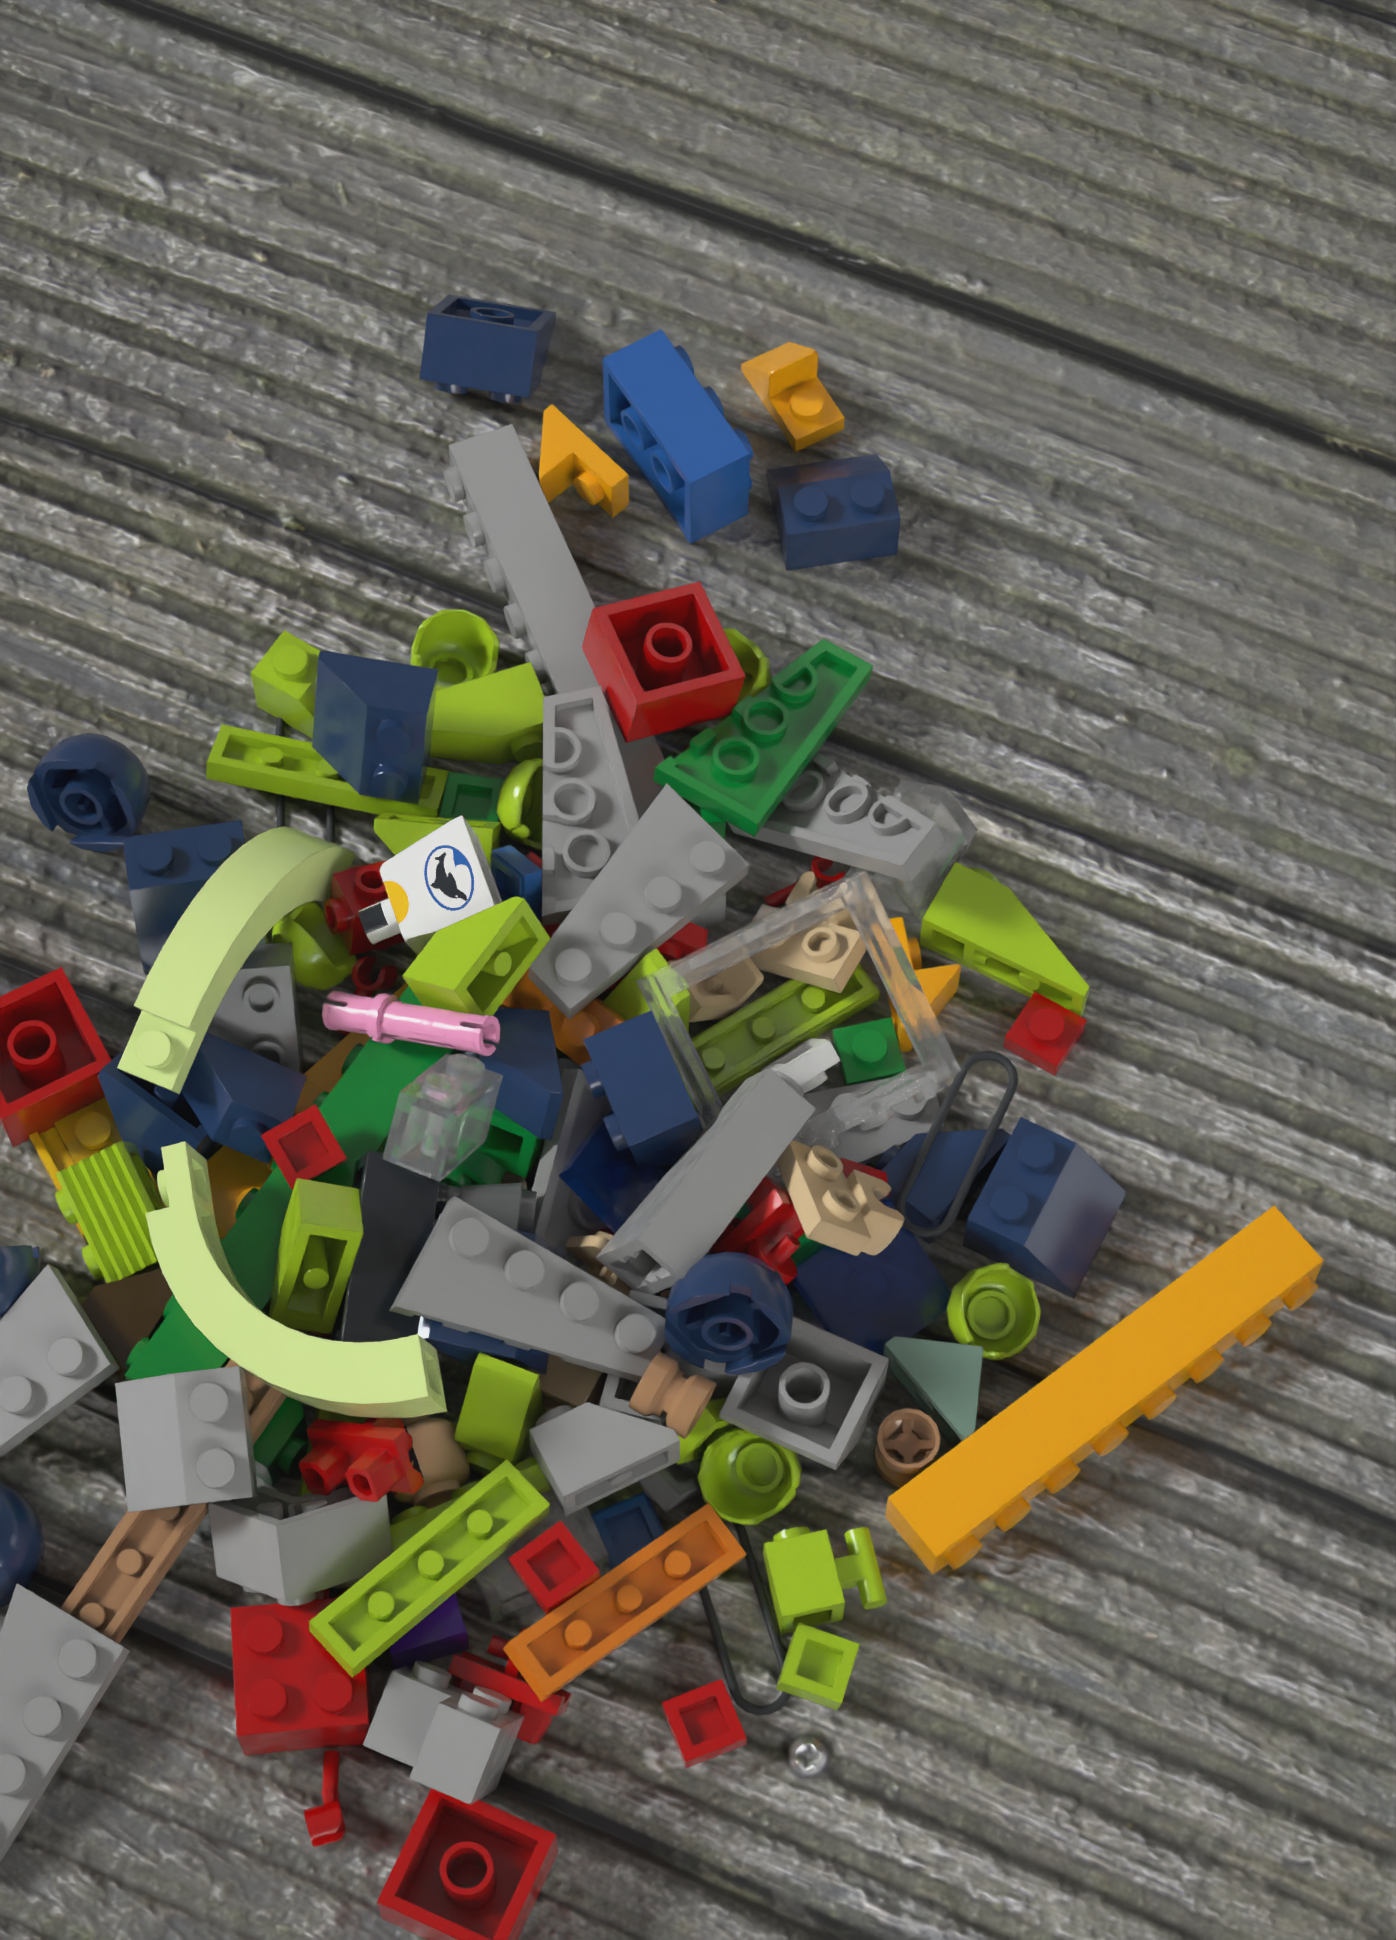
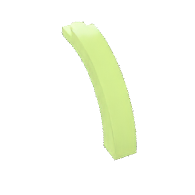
[117,827,356,1094]
[146,1141,447,1419]

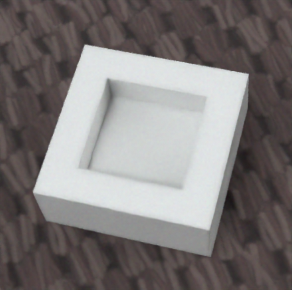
[761,1038,841,1093]

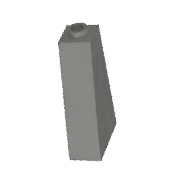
[596,1068,816,1295]

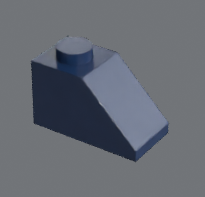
[459,1007,564,1139]
[181,1032,307,1164]
[98,1049,217,1175]
[875,1128,1011,1244]

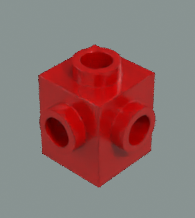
[323,860,405,956]

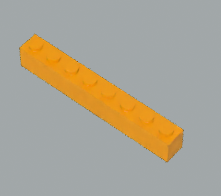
[885,1205,1324,1575]

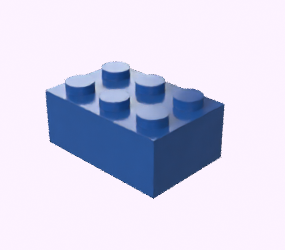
[603,329,753,544]

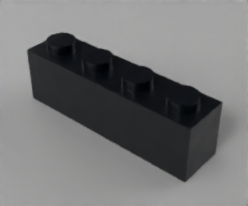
[331,1151,448,1343]

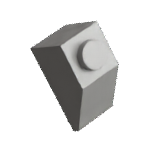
[529,1402,680,1516]

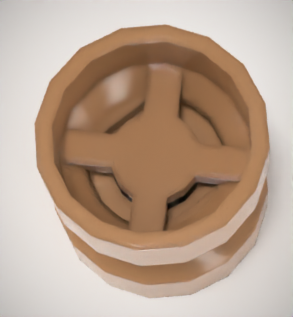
[629,1352,717,1439]
[874,1408,941,1487]

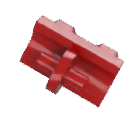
[709,1175,804,1285]
[299,1417,425,1502]
[448,1626,572,1745]

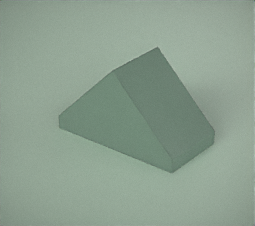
[883,1336,983,1448]

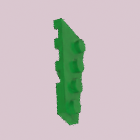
[653,639,874,837]

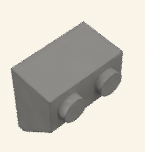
[719,1317,889,1470]
[115,1366,258,1512]

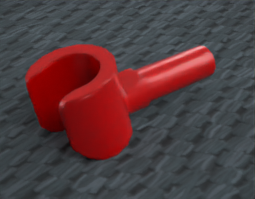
[763,856,846,908]
[336,956,397,1036]
[304,1750,346,1847]

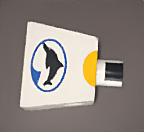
[359,816,502,956]

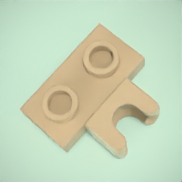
[739,871,869,993]
[776,1140,905,1256]

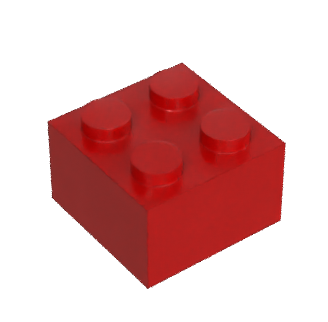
[582,581,746,743]
[0,967,111,1148]
[230,1598,373,1755]
[376,1788,558,1940]

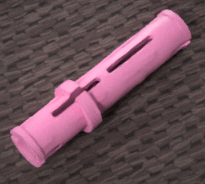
[322,991,500,1056]

